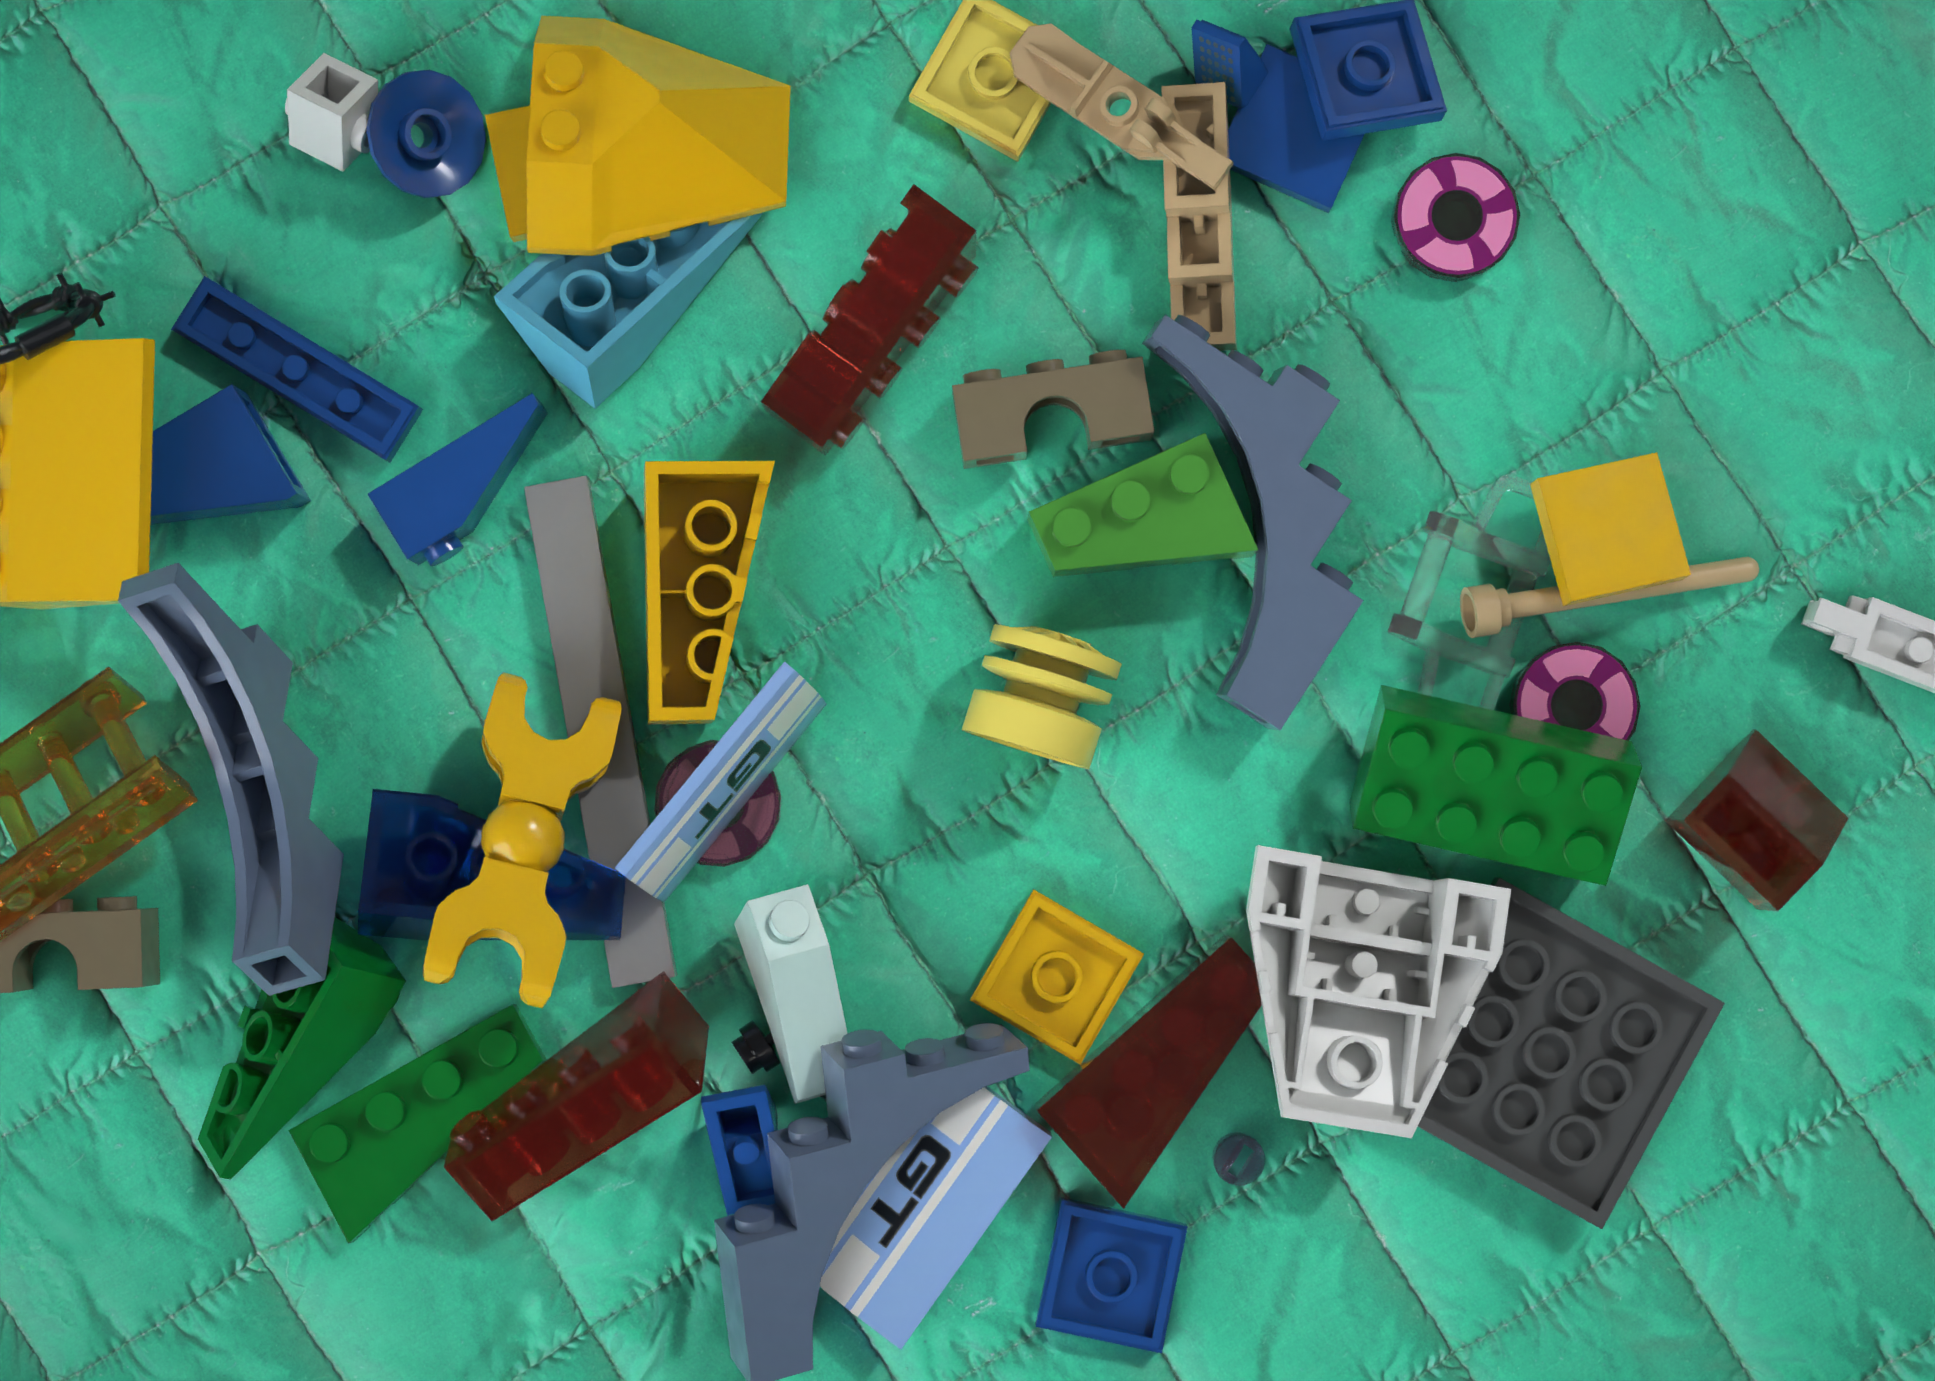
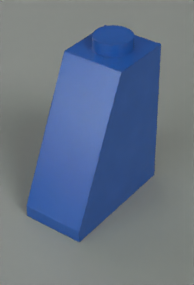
[150,384,311,525]

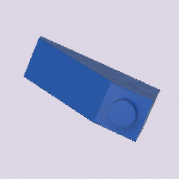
[368,393,548,567]

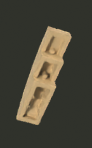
[1161,82,1237,351]

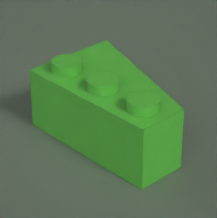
[1027,433,1258,577]

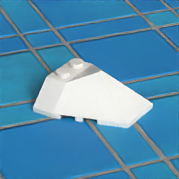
[1246,845,1511,1138]

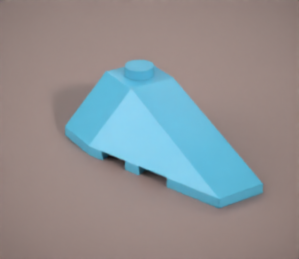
[494,213,763,409]

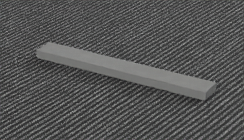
[524,475,677,988]

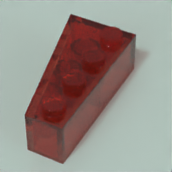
[761,184,979,456]
[1035,934,1262,1209]
[444,971,709,1221]

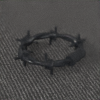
[0,273,116,364]

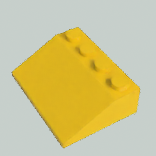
[0,338,155,610]

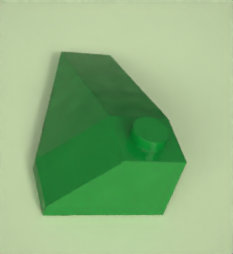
[198,917,406,1180]

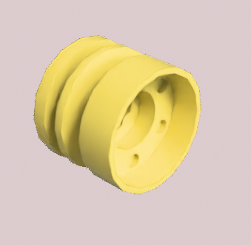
[962,624,1122,769]

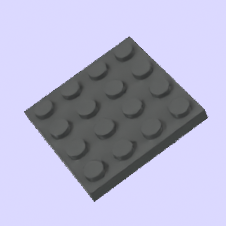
[1418,877,1725,1229]

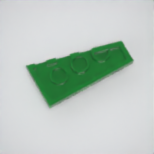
[288,1004,547,1244]

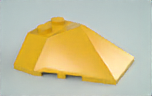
[526,15,791,256]

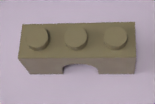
[952,350,1154,469]
[0,896,160,993]

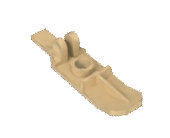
[1010,23,1233,190]

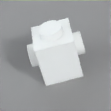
[285,53,378,172]

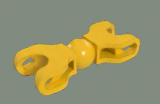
[423,672,622,1008]

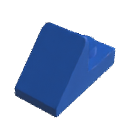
[701,1085,778,1215]

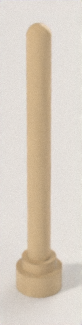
[1460,557,1759,638]

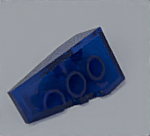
[358,789,626,940]

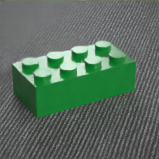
[1349,685,1642,886]

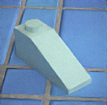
[734,884,847,1104]

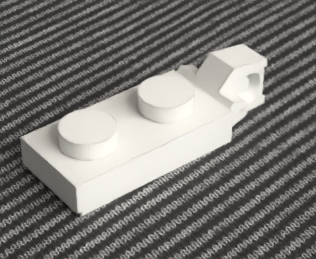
[1801,595,1935,693]

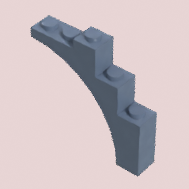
[1142,315,1364,730]
[118,563,344,996]
[714,1023,1030,1381]

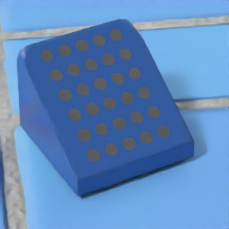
[1191,20,1268,108]

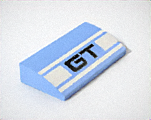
[615,662,827,902]
[820,1086,1052,1349]

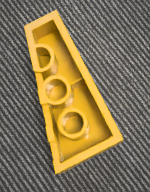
[644,461,775,725]

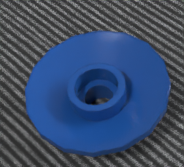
[366,70,486,198]

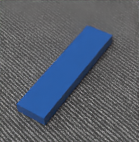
[171,276,423,463]

